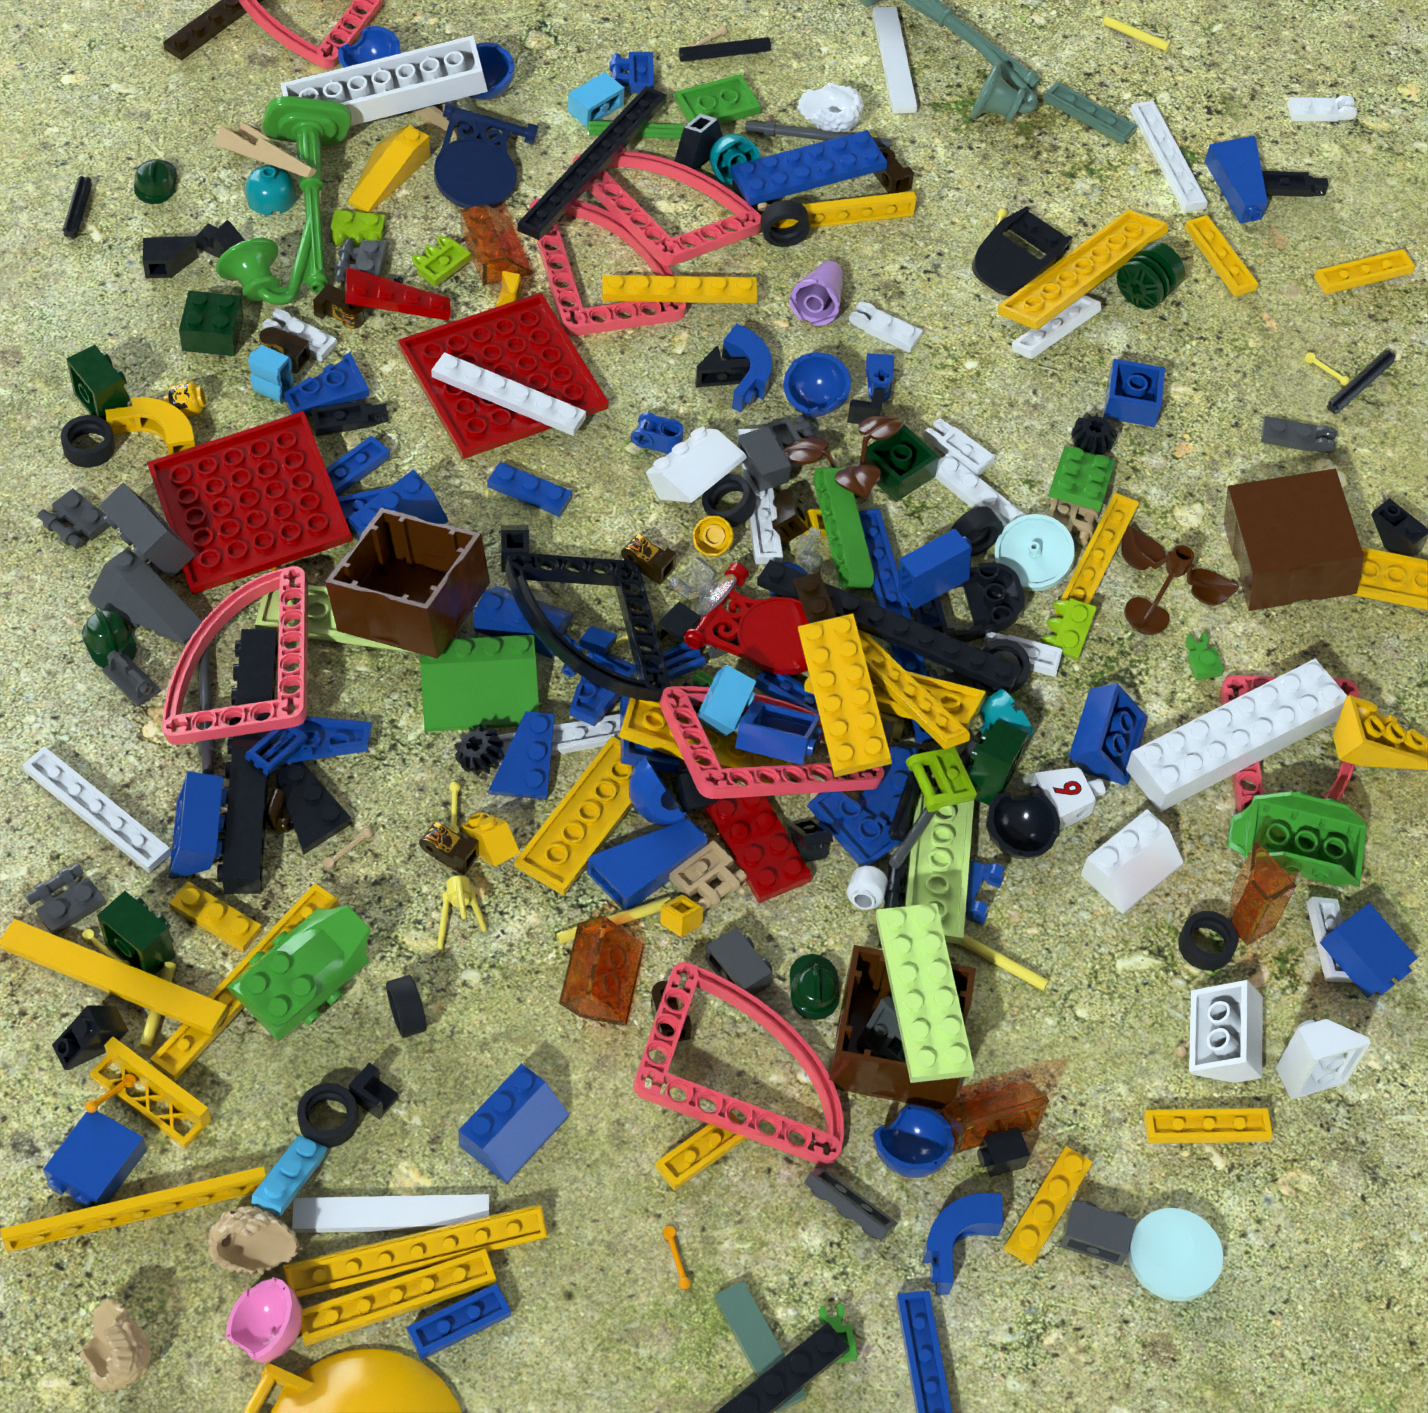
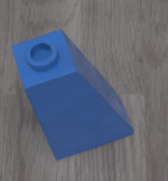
[1205,136,1268,224]
[587,819,708,911]

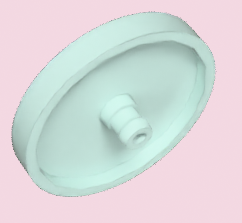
[995,514,1075,592]
[1128,1208,1223,1301]

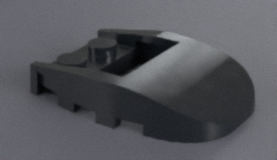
[972,206,1073,296]
[912,562,1025,642]

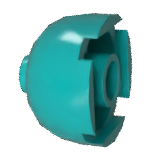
[709,134,761,184]
[245,165,296,215]
[979,689,1034,740]

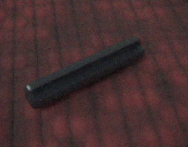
[62,176,92,238]

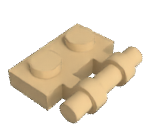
[1048,498,1100,545]
[669,840,747,912]

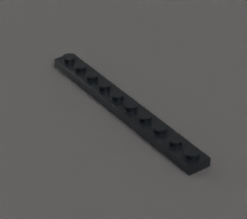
[517,86,667,240]
[757,559,1022,694]

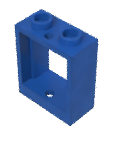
[735,700,823,765]

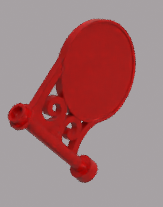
[685,563,808,675]

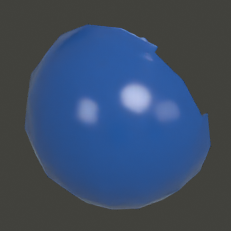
[338,26,401,68]
[469,42,515,100]
[783,352,851,417]
[629,756,687,826]
[873,1104,955,1178]

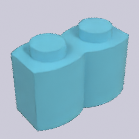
[248,345,294,404]

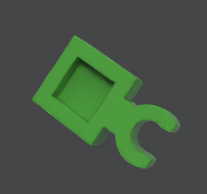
[1185,632,1224,680]
[818,1303,858,1364]

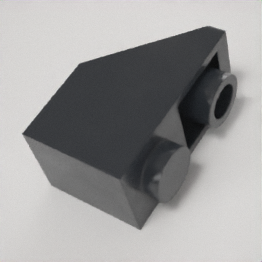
[674,114,723,170]
[143,236,198,279]
[1371,498,1428,557]
[501,525,529,572]
[671,768,716,813]
[52,1005,129,1070]

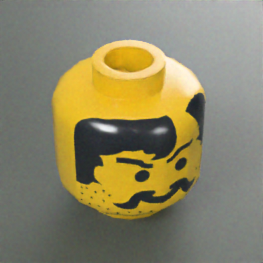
[164,381,206,418]

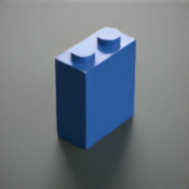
[899,529,972,610]
[1320,903,1418,999]
[43,1111,147,1209]

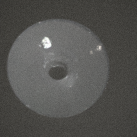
[694,574,737,616]

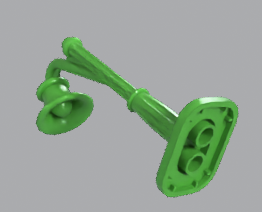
[216,96,351,305]

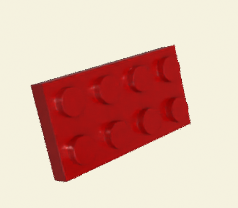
[705,796,812,903]

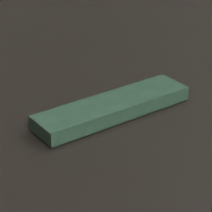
[1043,82,1137,145]
[714,1281,807,1413]

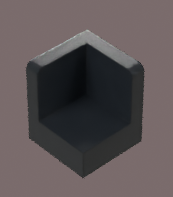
[847,389,884,424]
[657,601,701,640]
[349,1062,398,1120]

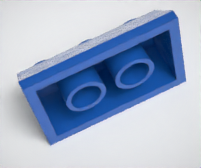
[349,469,449,541]
[474,586,574,658]
[1069,683,1148,785]
[168,771,227,879]
[458,1063,569,1184]

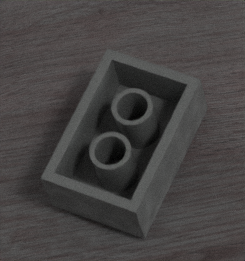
[99,482,196,578]

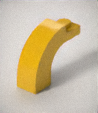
[105,397,195,455]

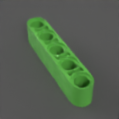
[814,468,874,589]

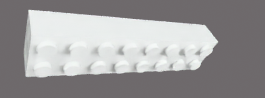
[281,36,488,126]
[1126,658,1347,813]

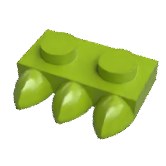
[330,209,386,248]
[412,236,472,287]
[1040,598,1097,660]

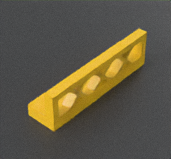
[89,1037,211,1149]

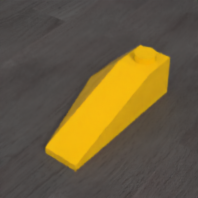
[348,125,430,213]
[1333,695,1428,770]

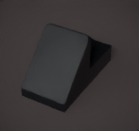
[196,220,245,258]
[695,346,749,388]
[787,818,833,863]

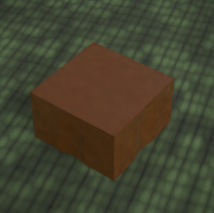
[1224,468,1364,611]
[325,508,490,659]
[829,945,976,1111]

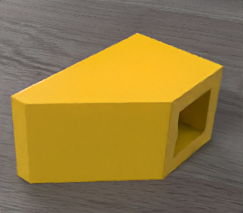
[460,812,520,867]

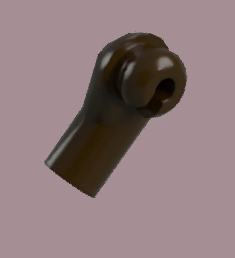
[265,789,293,834]

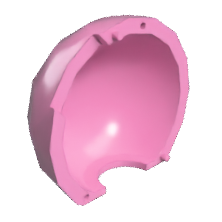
[226,1277,302,1363]

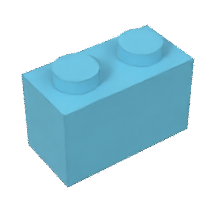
[568,72,624,127]
[697,664,756,737]

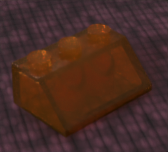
[460,204,532,285]
[1229,841,1296,946]
[559,916,645,1026]
[941,1082,1049,1155]

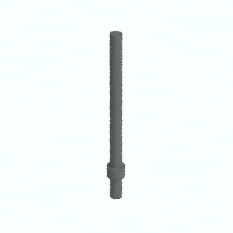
[745,121,891,149]
[198,645,216,775]
[889,741,977,869]

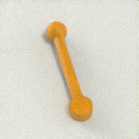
[85,1074,136,1113]
[663,1226,691,1290]

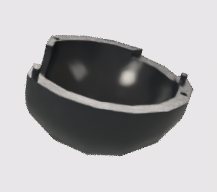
[986,793,1060,859]

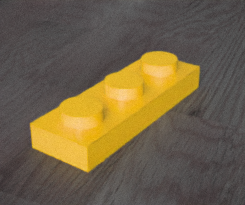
[169,881,262,953]
[654,1111,747,1191]

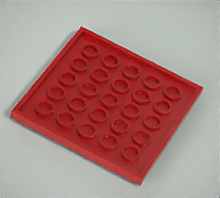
[398,293,609,460]
[147,411,353,595]

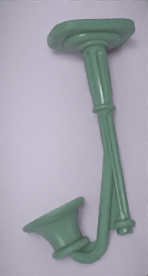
[859,0,1041,122]

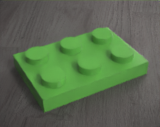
[674,74,761,125]
[1048,446,1116,511]

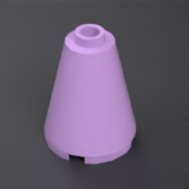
[789,261,843,326]

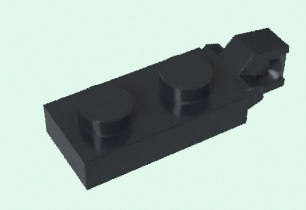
[1262,171,1328,197]
[311,400,389,436]

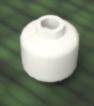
[847,866,888,910]

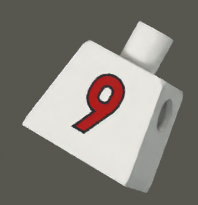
[1030,768,1105,830]

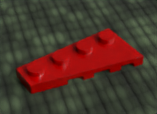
[345,267,451,321]

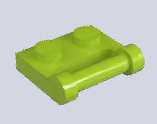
[905,746,977,812]

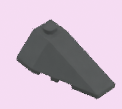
[88,548,202,645]

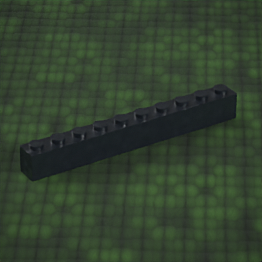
[217,629,278,894]

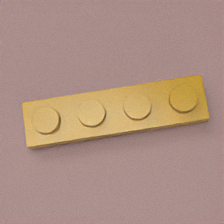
[1184,215,1258,297]
[1314,249,1416,295]
[1143,1108,1273,1144]
[1004,1146,1093,1266]

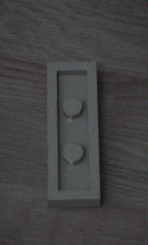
[804,1166,898,1241]

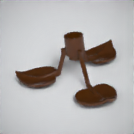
[783,415,904,499]
[1121,526,1239,635]

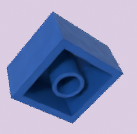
[1103,359,1165,427]

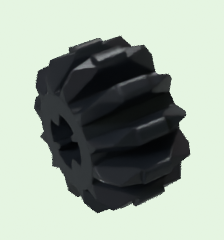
[1071,412,1117,455]
[454,724,505,776]

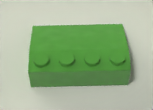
[420,635,539,732]

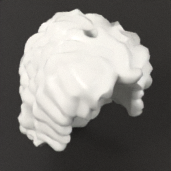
[797,82,864,133]

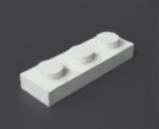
[1306,897,1353,983]

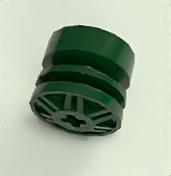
[1116,241,1185,310]

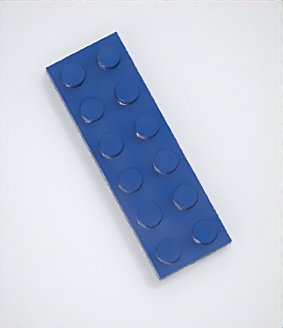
[730,130,887,206]

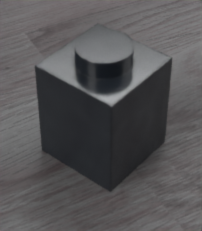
[977,1127,1030,1177]

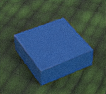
[579,625,617,656]

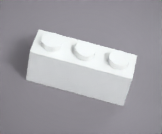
[646,427,747,503]
[1081,809,1184,915]
[1189,980,1263,1083]
[1276,1019,1371,1100]

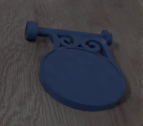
[434,101,538,211]

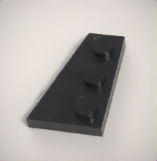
[275,761,352,855]

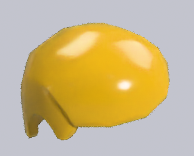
[692,516,734,557]

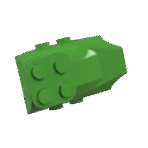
[1227,791,1367,887]
[227,905,371,1041]

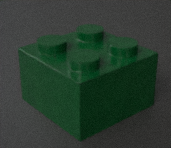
[179,290,244,356]
[66,345,130,421]
[865,424,939,502]
[966,720,1029,806]
[97,891,175,975]

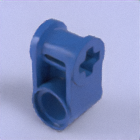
[866,353,894,402]
[630,412,683,455]

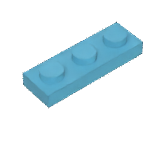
[251,1135,327,1217]

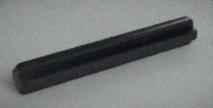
[678,37,771,62]
[1327,350,1396,414]
[888,748,930,841]

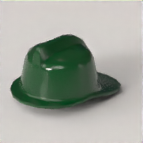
[134,159,177,204]
[82,607,137,668]
[789,954,839,1020]

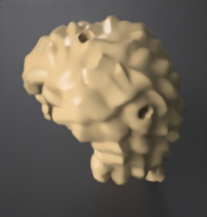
[207,1206,299,1275]
[79,1298,151,1392]

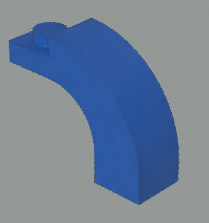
[722,323,772,412]
[922,1193,1003,1295]

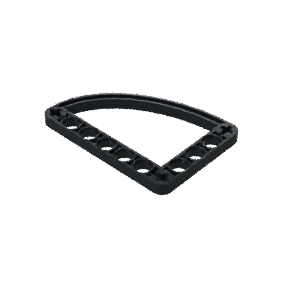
[505,553,670,702]

